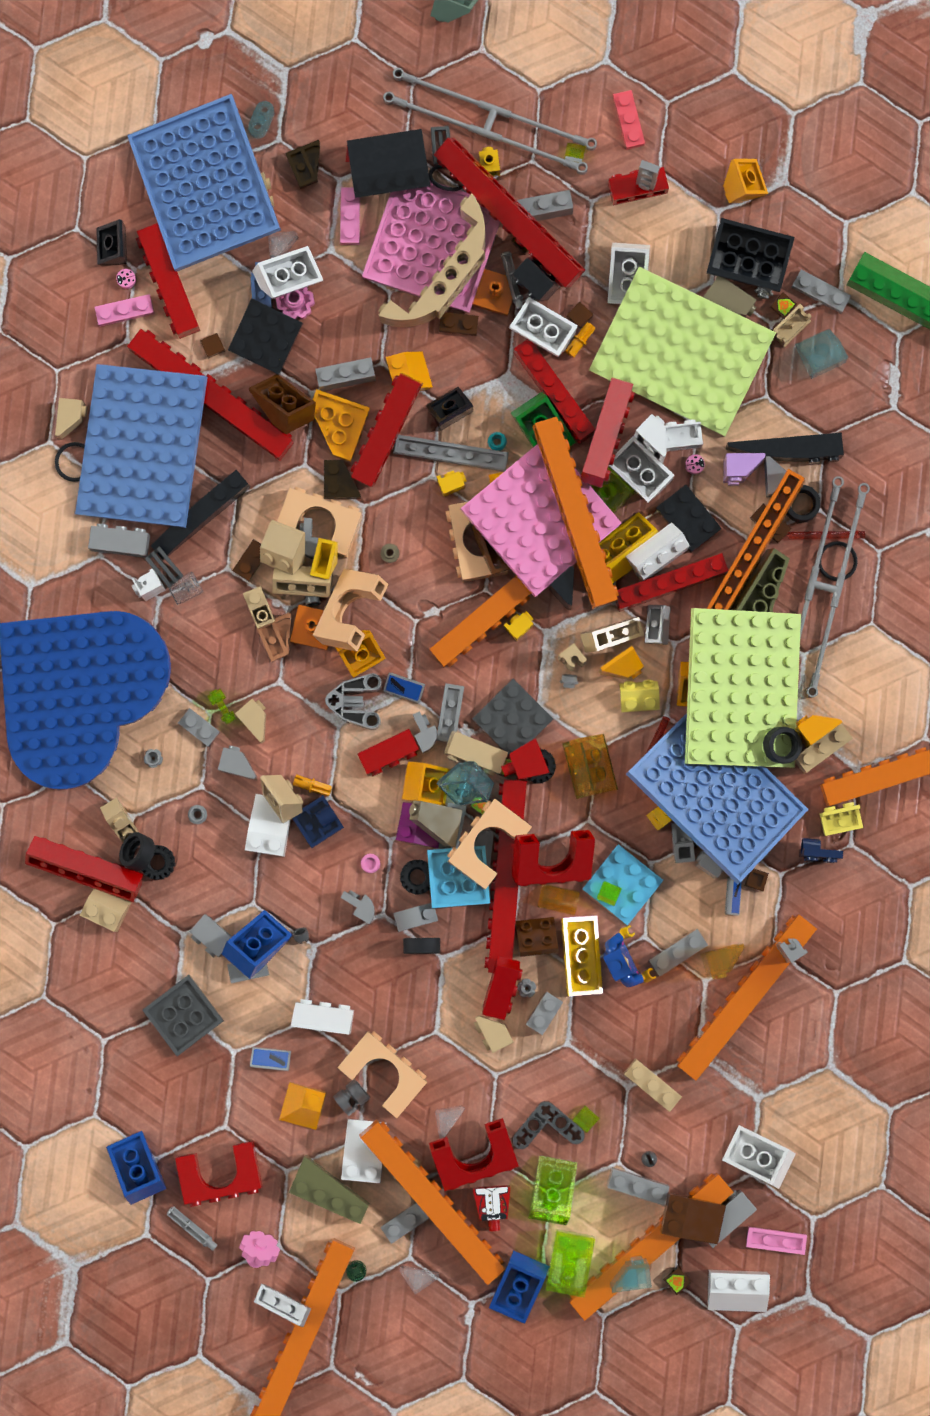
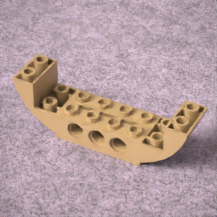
[378,193,486,327]

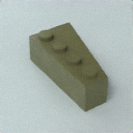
[731,548,790,612]
[289,1155,369,1224]

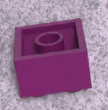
[395,802,440,849]

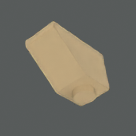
[55,398,87,439]
[235,699,266,743]

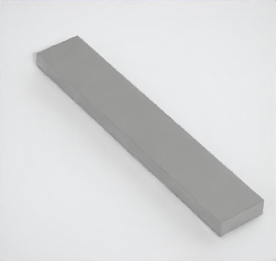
[393,435,509,472]

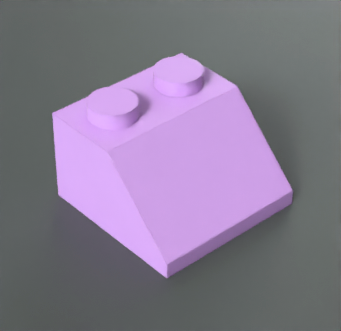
[723,453,765,486]

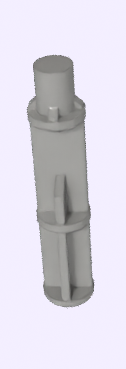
[501,252,523,310]
[167,1206,217,1251]

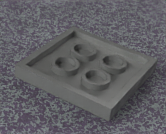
[472,679,554,755]
[143,974,224,1056]

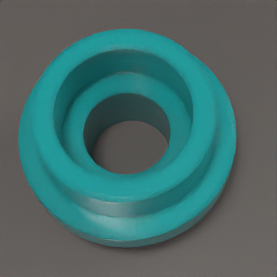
[488,432,507,451]

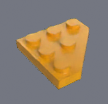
[312,389,370,462]

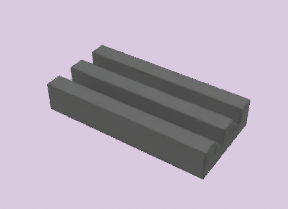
[431,126,450,166]
[145,546,184,588]

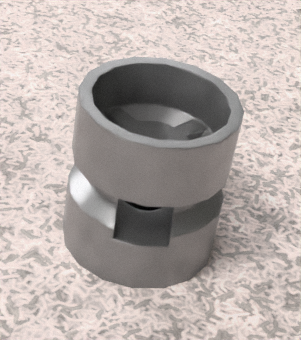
[333,1079,370,1116]

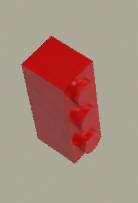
[608,167,669,206]
[357,729,420,777]
[482,956,523,1020]

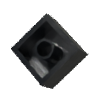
[512,257,560,301]

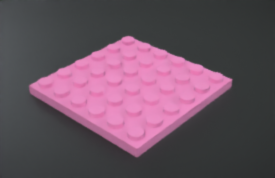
[362,181,501,313]
[460,444,622,597]

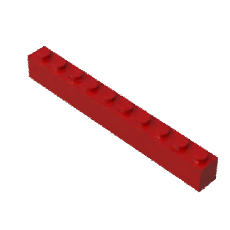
[433,137,585,288]
[127,329,294,461]
[484,779,527,973]

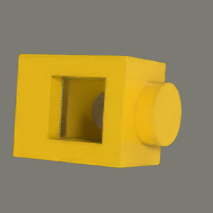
[479,147,500,177]
[436,471,467,497]
[504,611,534,641]

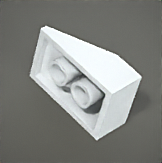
[608,242,650,304]
[245,794,291,857]
[341,1119,387,1183]
[722,1125,796,1189]

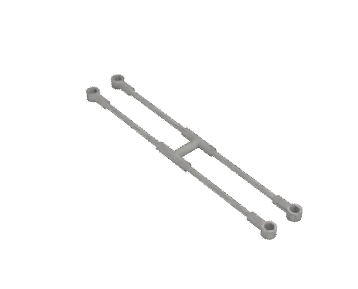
[383,68,597,175]
[800,476,870,698]

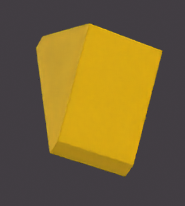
[310,538,338,580]

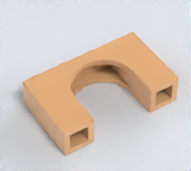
[277,487,362,558]
[446,502,508,582]
[312,569,388,651]
[447,799,532,890]
[337,1031,427,1118]

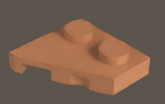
[256,612,291,662]

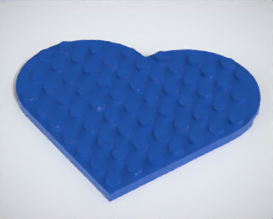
[0,611,171,789]

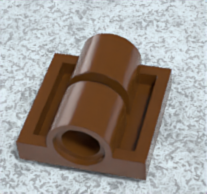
[516,917,559,957]

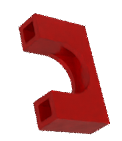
[512,830,595,886]
[429,1118,519,1191]
[175,1141,263,1207]

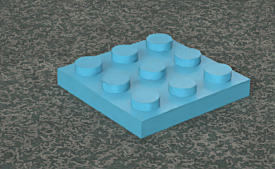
[582,844,663,925]
[427,845,490,908]

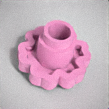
[276,287,315,319]
[239,1231,280,1268]

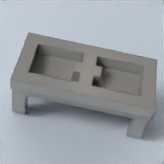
[776,938,808,963]

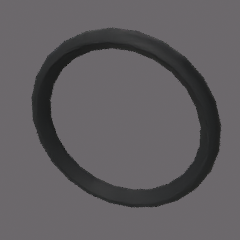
[429,165,464,191]
[55,442,85,482]
[819,541,858,581]

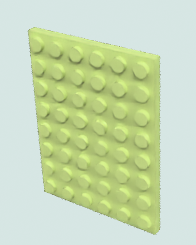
[589,267,776,436]
[685,608,801,768]

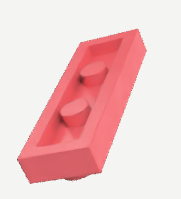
[613,90,645,150]

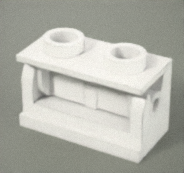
[665,420,703,452]
[132,568,166,601]

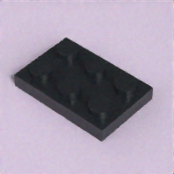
[656,485,722,553]

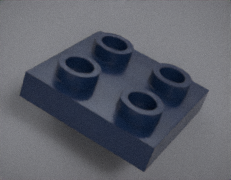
[292,795,344,848]
[799,838,843,863]

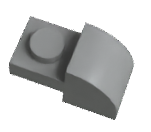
[300,518,318,559]
[413,711,437,754]
[671,822,695,863]
[340,890,375,924]
[393,903,438,932]

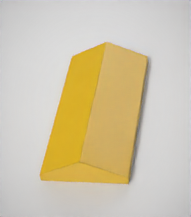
[561,916,603,996]

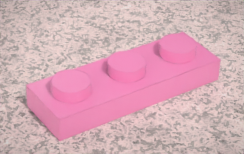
[340,187,360,245]
[95,294,155,327]
[746,1226,807,1255]

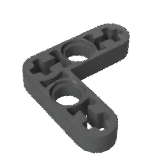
[512,1101,585,1149]

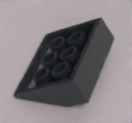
[347,129,430,198]
[707,218,795,292]

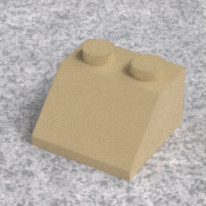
[260,520,305,575]
[260,775,303,823]
[80,889,132,932]

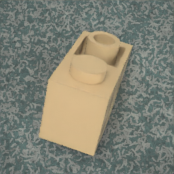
[243,586,275,629]
[100,798,139,843]
[474,1016,513,1053]

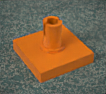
[472,269,513,316]
[290,605,328,651]

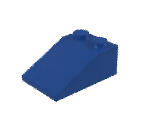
[222,910,292,979]
[106,1131,167,1205]
[489,1250,549,1324]

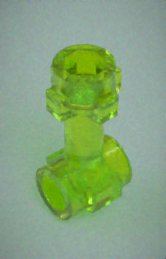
[207,688,236,725]

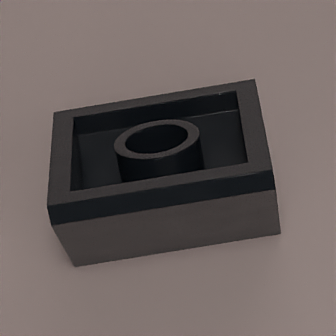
[96,219,127,265]
[426,387,473,431]
[549,566,574,610]

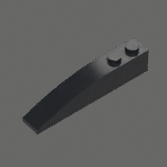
[726,432,844,464]
[151,470,250,560]

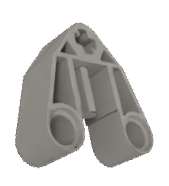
[325,673,382,730]

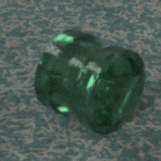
[346,1260,367,1282]

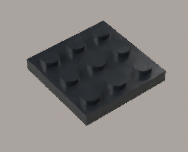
[228,298,304,375]

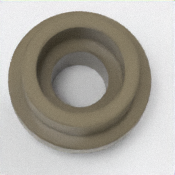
[380,544,400,563]

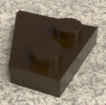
[285,140,320,189]
[324,460,361,499]

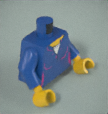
[603,925,656,987]

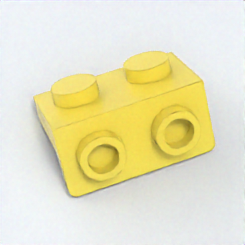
[619,680,660,712]
[820,802,863,836]

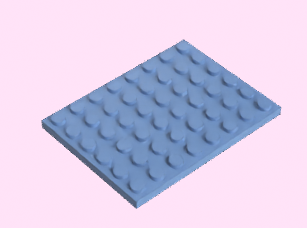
[127,94,281,271]
[75,364,208,528]
[626,713,809,885]

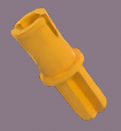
[565,322,595,358]
[293,774,332,796]

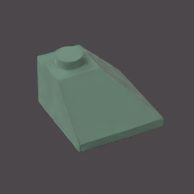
[430,0,478,23]

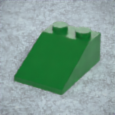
[511,392,576,447]

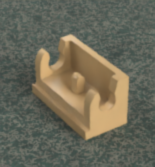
[773,304,811,348]
[558,644,587,671]

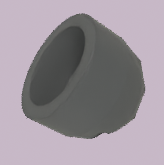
[305,596,321,607]
[293,927,309,944]
[641,1151,657,1167]

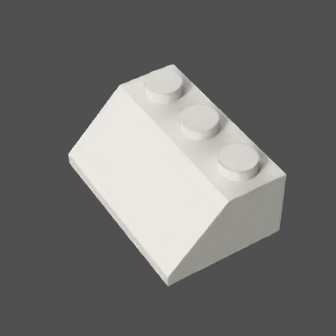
[252,246,323,299]
[509,297,577,357]
[634,414,666,464]
[609,436,675,503]
[626,522,690,582]
[291,999,354,1035]
[708,1270,770,1312]

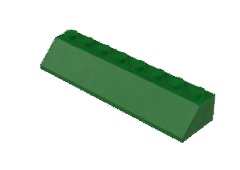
[846,252,930,329]

